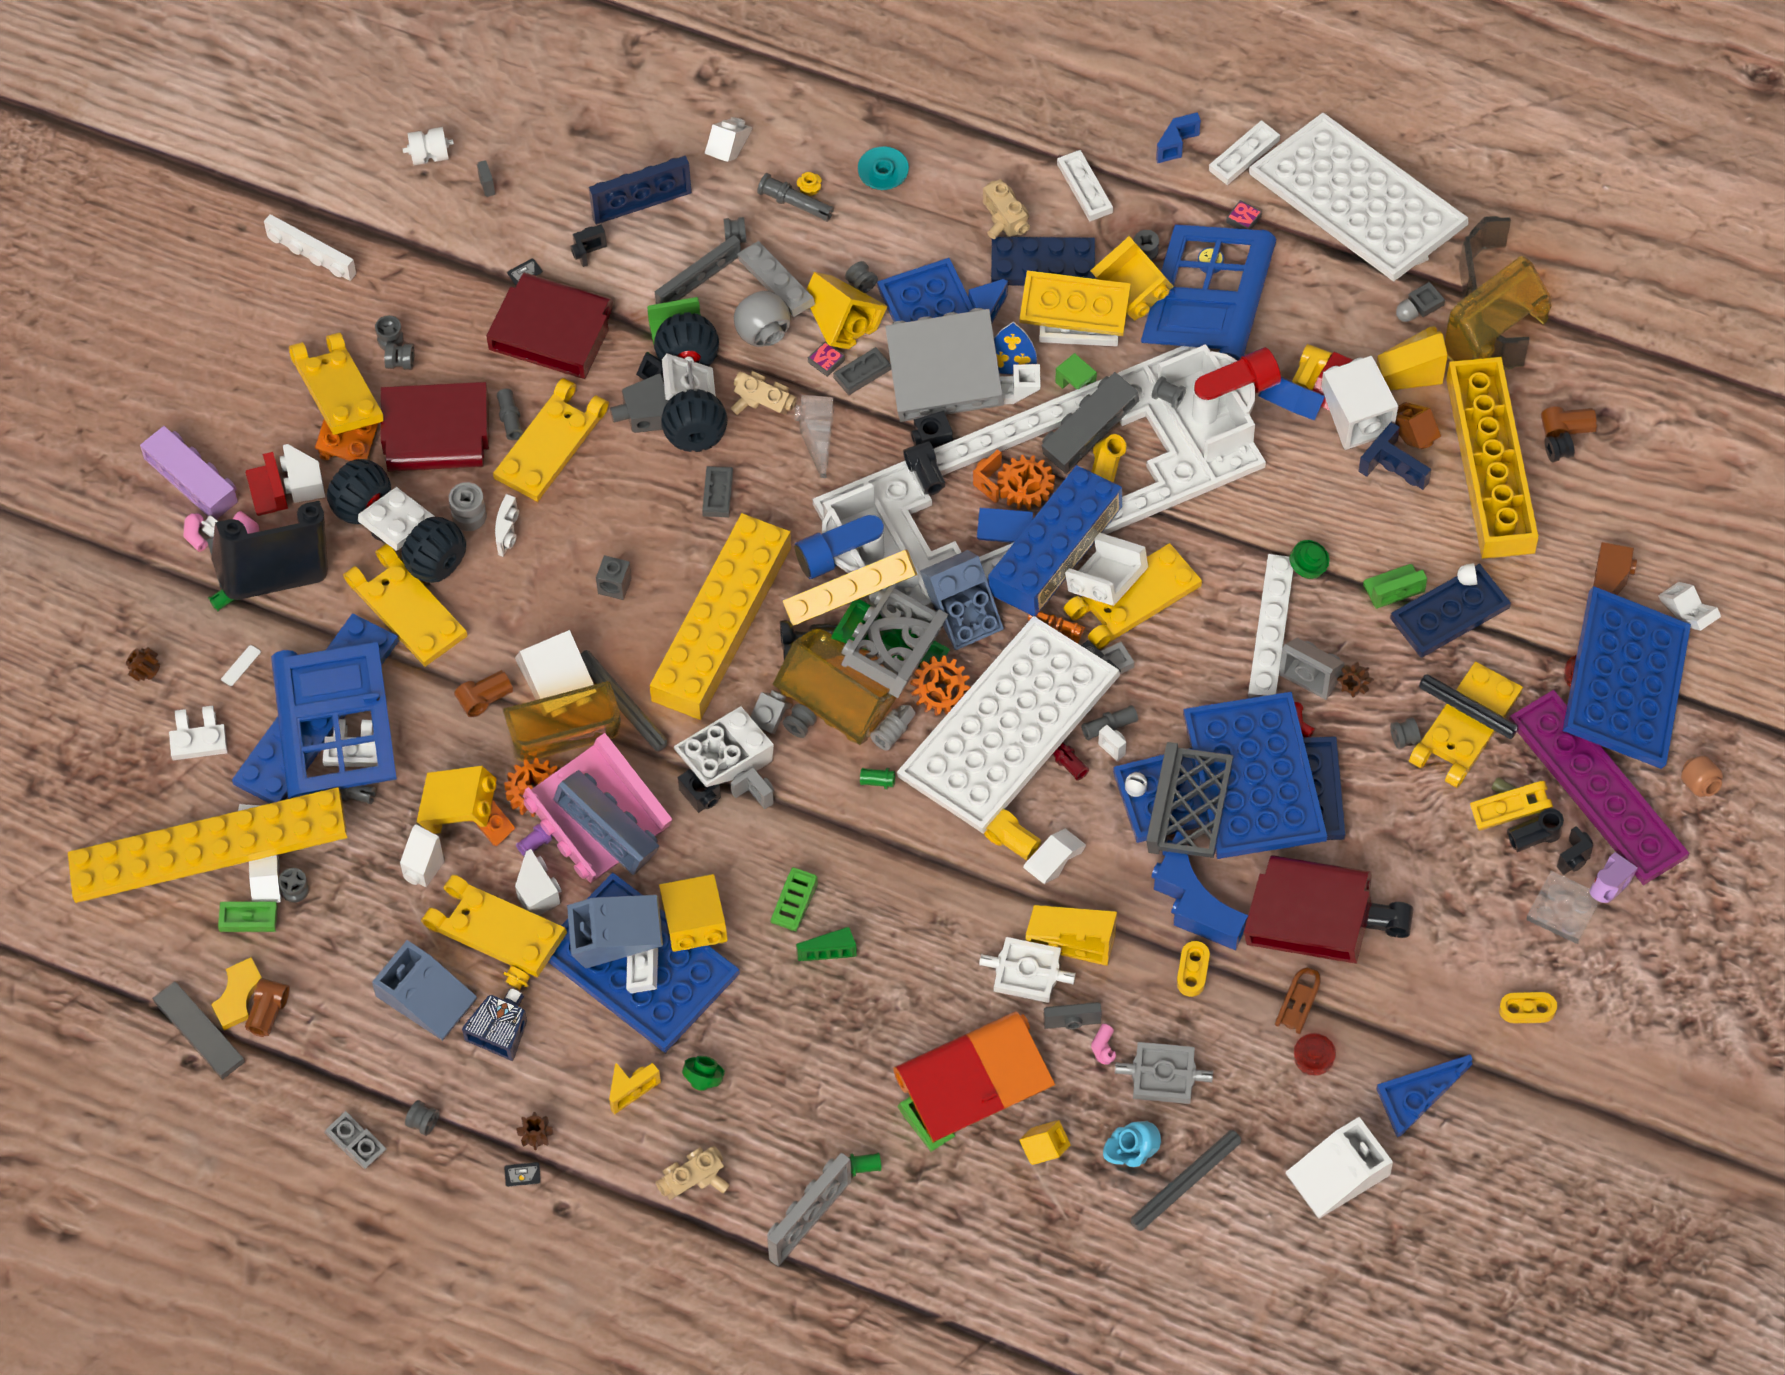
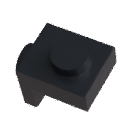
[570,224,607,267]
[1557,826,1593,875]

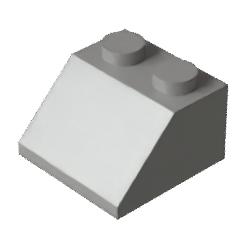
[1279,638,1345,700]

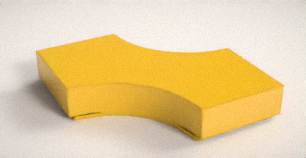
[211,957,262,1030]

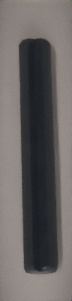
[1419,674,1519,739]

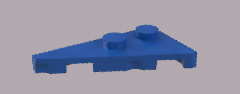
[1376,1054,1473,1137]

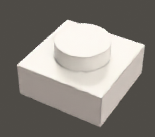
[1098,725,1126,762]

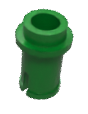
[208,589,234,612]
[860,768,895,790]
[848,1153,881,1177]

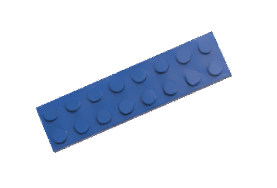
[232,613,399,804]

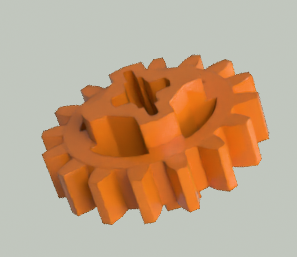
[997,455,1055,510]
[910,656,971,716]
[504,758,558,817]

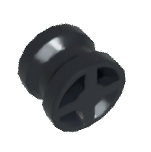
[1544,432,1575,463]

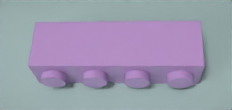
[140,426,238,520]

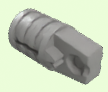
[870,705,916,751]

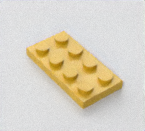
[1019,271,1131,336]

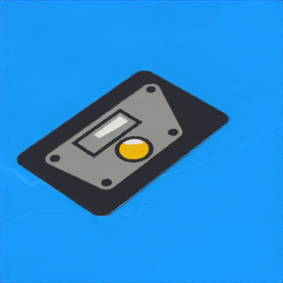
[507,258,543,285]
[504,1162,540,1187]

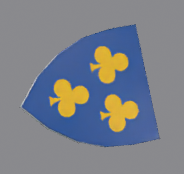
[994,321,1037,375]

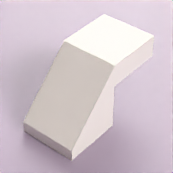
[1000,364,1040,404]
[1658,582,1721,631]
[1023,828,1086,884]
[249,855,281,903]

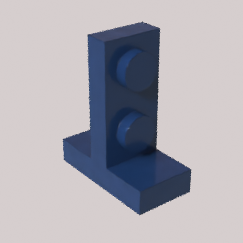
[1358,422,1431,490]

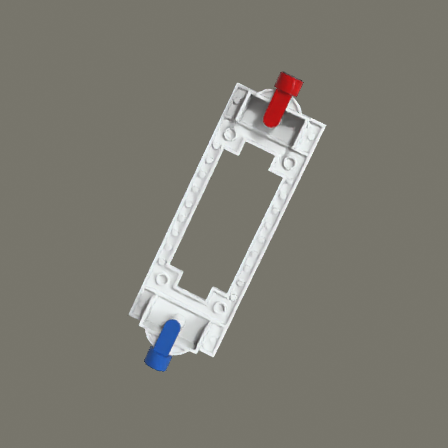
[794,344,1281,617]

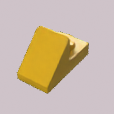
[609,1063,661,1115]

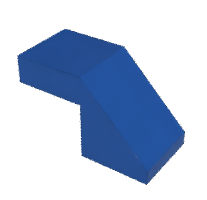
[1156,112,1201,163]
[1258,377,1325,420]

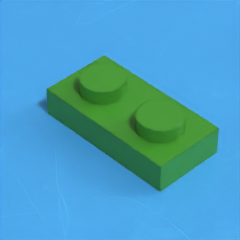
[218,902,278,932]

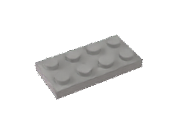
[767,1153,852,1267]

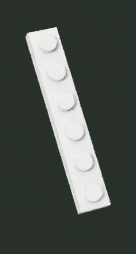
[1248,554,1293,698]

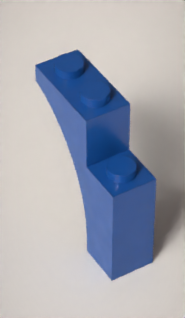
[1151,832,1248,951]

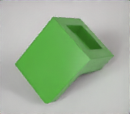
[1055,353,1097,389]

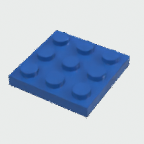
[877,257,974,322]
[1113,748,1208,843]

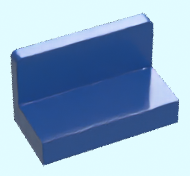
[977,508,1033,543]

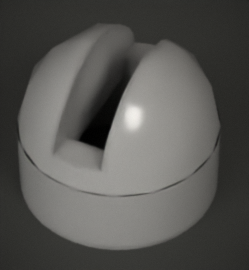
[1396,299,1419,322]

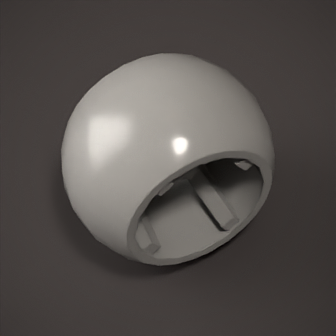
[734,291,791,347]

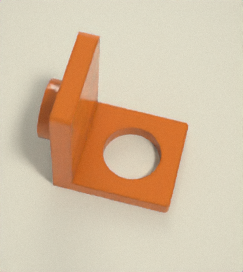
[973,449,1002,503]
[470,800,515,846]

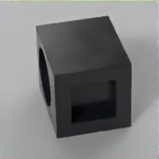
[911,411,953,449]
[677,768,721,813]

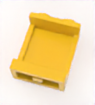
[1090,236,1174,321]
[416,766,497,834]
[659,874,728,952]

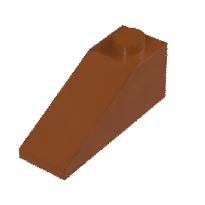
[1593,542,1637,595]

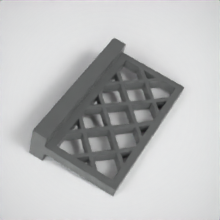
[1146,742,1234,858]

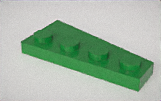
[831,599,950,668]

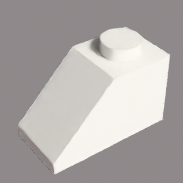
[400,824,444,888]

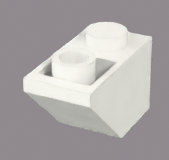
[705,117,752,162]
[280,444,325,503]
[515,849,562,916]

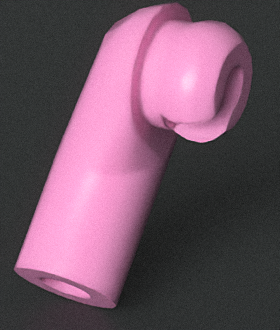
[233,511,259,534]
[183,513,208,552]
[1091,1024,1116,1065]

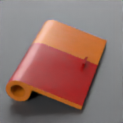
[893,1011,1055,1142]

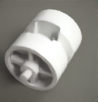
[402,127,454,166]

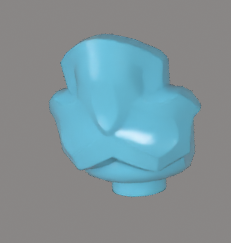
[1103,1121,1161,1167]

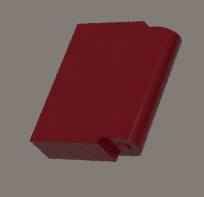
[486,272,613,379]
[381,382,489,472]
[1244,855,1372,964]

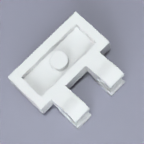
[169,706,227,760]
[323,719,378,767]

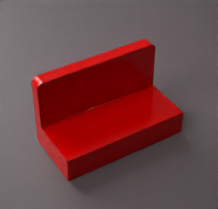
[245,452,288,516]

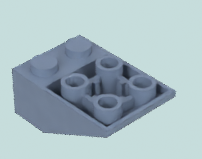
[920,550,1004,650]
[567,895,663,969]
[372,940,477,1041]

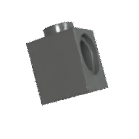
[596,555,632,600]

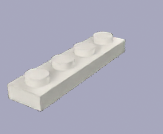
[264,214,356,281]

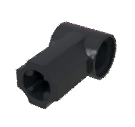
[903,441,945,496]
[1507,808,1564,852]
[1366,902,1414,938]

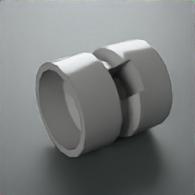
[449,482,487,531]

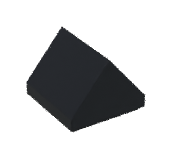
[636,352,664,382]

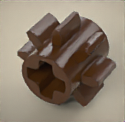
[126,647,160,682]
[1337,661,1374,698]
[516,1112,553,1150]

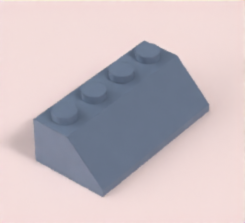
[553,770,659,876]

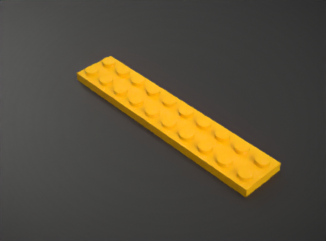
[68,787,348,903]

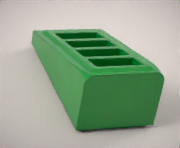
[796,927,857,961]

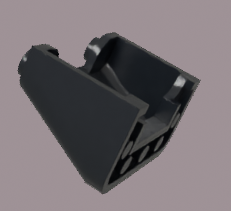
[211,501,328,600]

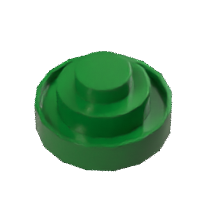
[1289,540,1330,579]
[682,1056,725,1091]

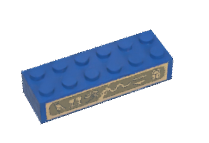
[988,465,1122,617]

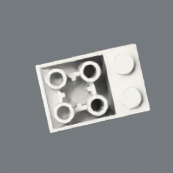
[674,706,774,787]
[1286,1117,1393,1219]

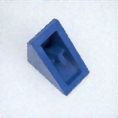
[969,279,1008,323]

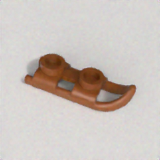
[1274,967,1321,1034]

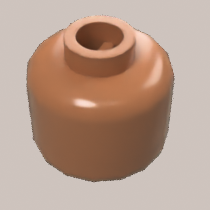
[1681,756,1723,797]

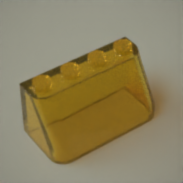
[772,629,896,745]
[503,681,621,761]

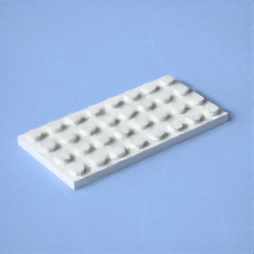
[1249,113,1468,282]
[897,616,1120,834]

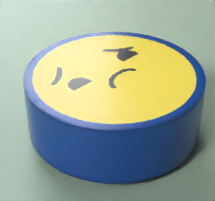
[1198,247,1224,274]

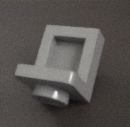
[750,690,792,734]
[731,768,774,809]

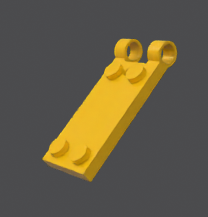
[289,332,383,435]
[493,378,609,502]
[343,543,468,667]
[1064,543,1202,649]
[1409,661,1523,788]
[421,875,567,978]

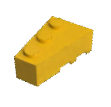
[1026,905,1117,966]

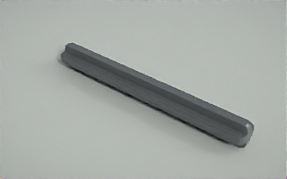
[580,650,668,752]
[1131,1130,1241,1231]

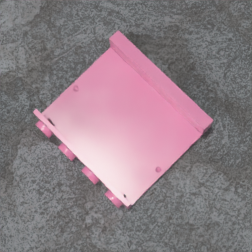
[523,733,672,884]

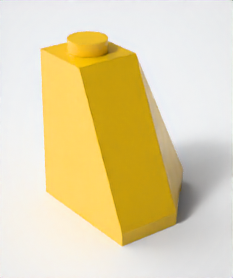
[806,272,888,349]
[1376,326,1448,390]

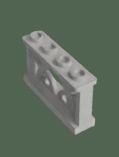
[841,585,948,698]

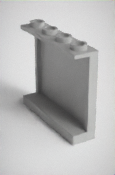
[885,308,1004,422]

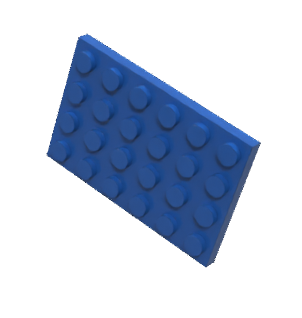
[1562,586,1691,769]
[1183,692,1327,859]
[548,872,740,1053]

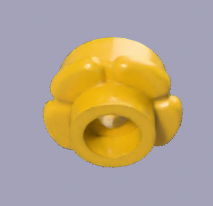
[797,172,822,196]
[503,966,531,990]

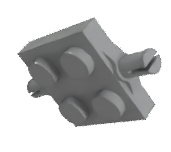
[1115,1042,1213,1104]

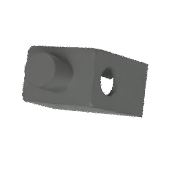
[610,374,669,433]

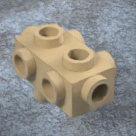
[983,179,1030,239]
[731,371,797,415]
[656,1146,730,1200]

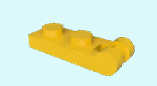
[1470,781,1554,831]

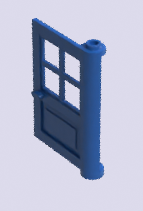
[1141,225,1277,361]
[271,642,397,799]

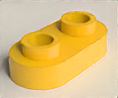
[1177,941,1210,997]
[1499,992,1557,1023]

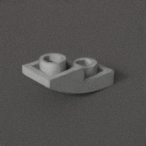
[324,1111,386,1169]

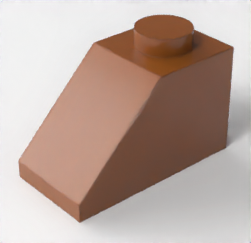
[1395,402,1441,449]

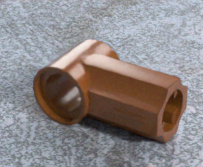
[1541,406,1597,438]
[454,670,513,717]
[245,978,290,1037]

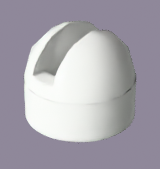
[1457,563,1477,586]
[1125,772,1147,797]

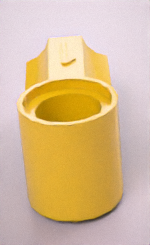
[1292,344,1333,390]
[1091,434,1126,483]
[984,809,1041,861]

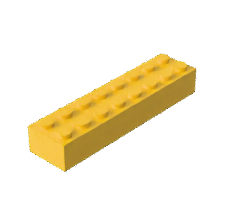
[1446,357,1538,559]
[649,513,791,720]

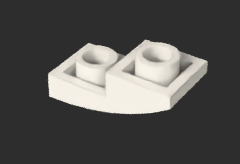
[495,494,519,557]

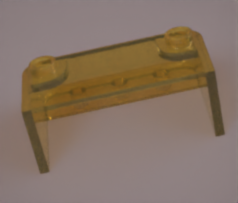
[1445,256,1552,361]

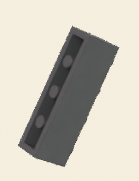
[1041,372,1139,474]

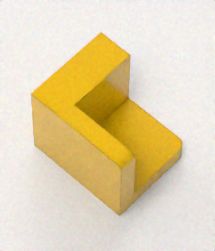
[1019,1120,1071,1165]

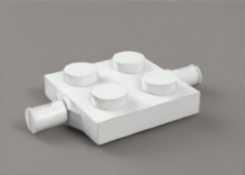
[979,937,1076,1003]

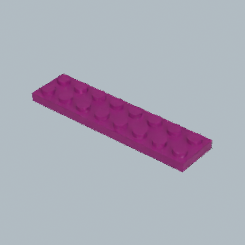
[1509,690,1689,886]

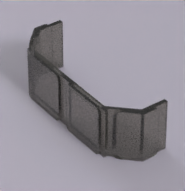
[1459,216,1529,370]

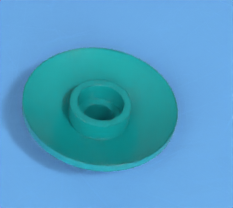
[858,146,909,190]

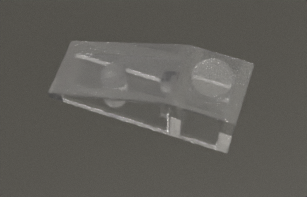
[795,395,834,478]

